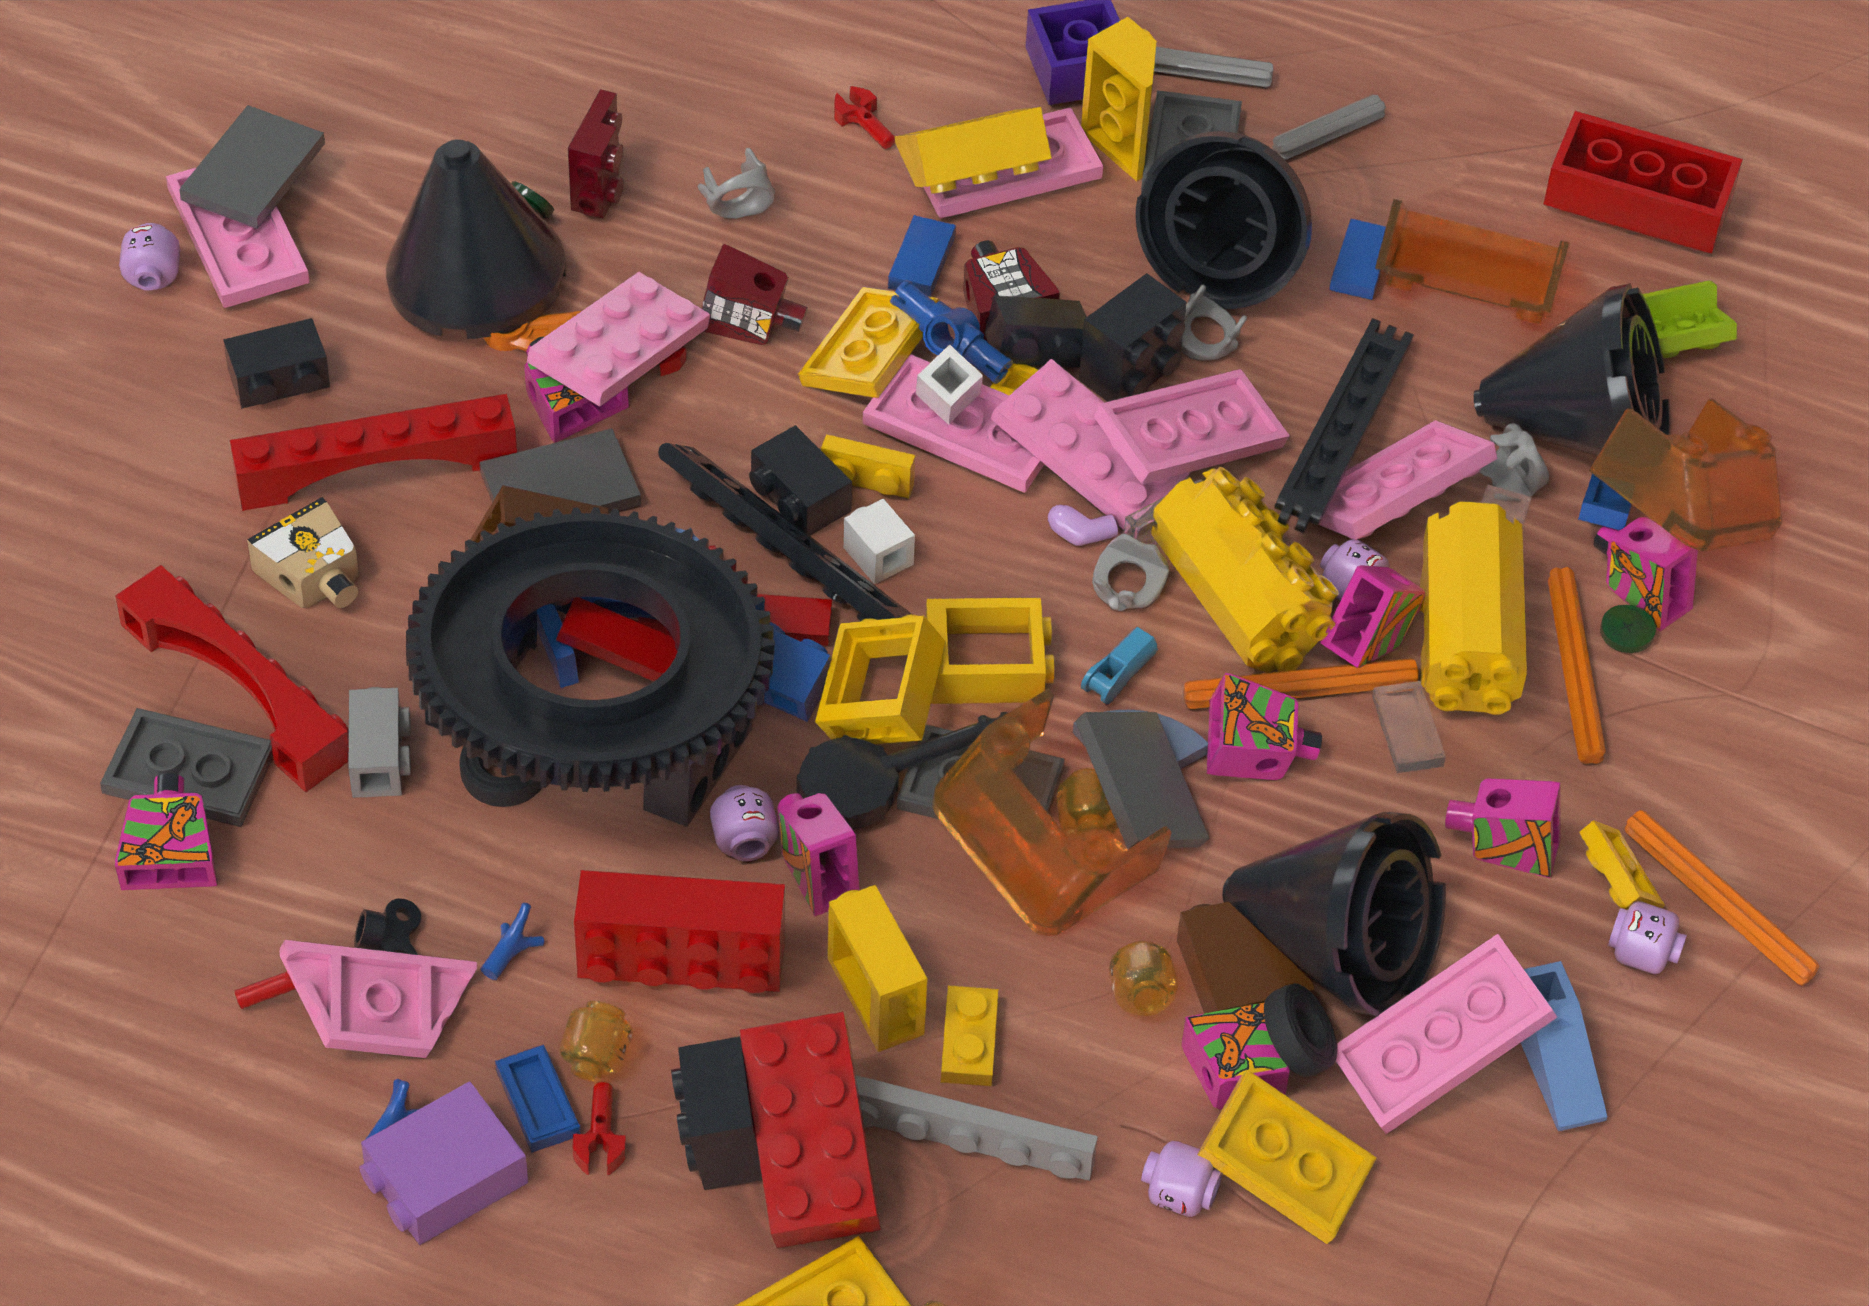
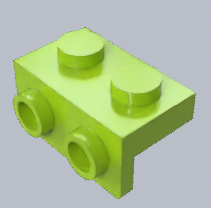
[1643,280,1737,358]

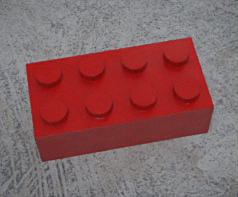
[1543,111,1743,254]
[574,870,785,993]
[740,1012,881,1248]

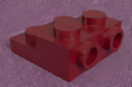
[568,89,624,219]

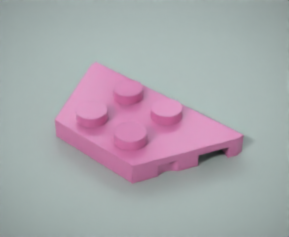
[280,940,477,1058]

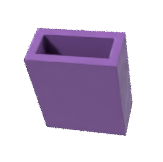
[359,1081,528,1245]

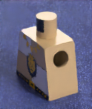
[247,497,359,608]

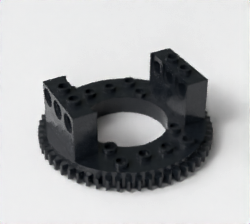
[406,507,775,827]

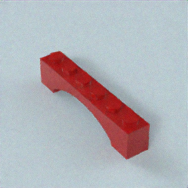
[230,394,517,511]
[115,565,349,792]

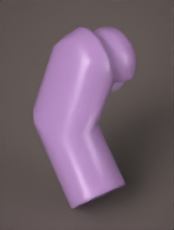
[1048,505,1118,546]

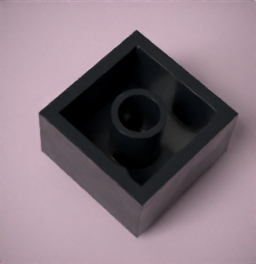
[1079,273,1187,402]
[671,1036,762,1190]

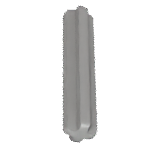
[1154,47,1274,88]
[1272,94,1386,160]

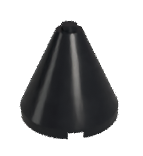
[1135,131,1312,309]
[386,139,566,339]
[1473,283,1671,468]
[1222,812,1446,1016]

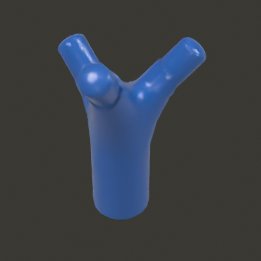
[480,902,544,980]
[365,1079,419,1140]

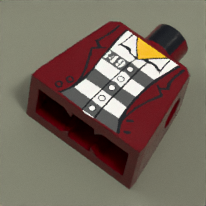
[963,240,1060,341]
[702,244,808,345]

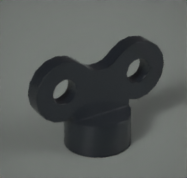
[354,898,421,955]

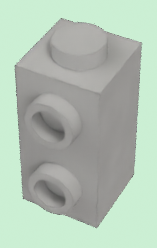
[348,687,411,798]

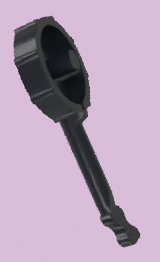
[796,712,1019,830]

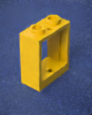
[926,598,1054,704]
[815,614,946,744]
[828,885,928,1052]

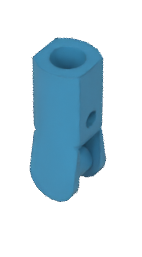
[1081,627,1158,705]

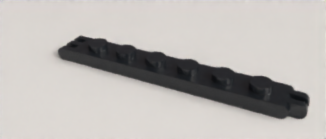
[1274,318,1414,534]
[658,443,913,621]

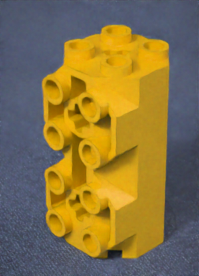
[1151,467,1339,673]
[1420,501,1527,715]

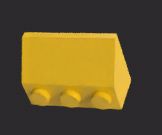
[1081,17,1157,182]
[894,107,1052,194]

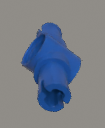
[890,280,1013,384]

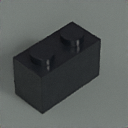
[984,295,1087,368]
[223,318,330,409]
[749,425,852,536]

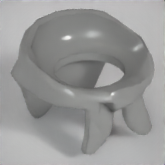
[697,148,775,218]
[1181,285,1247,361]
[1480,423,1550,498]
[1092,534,1169,611]

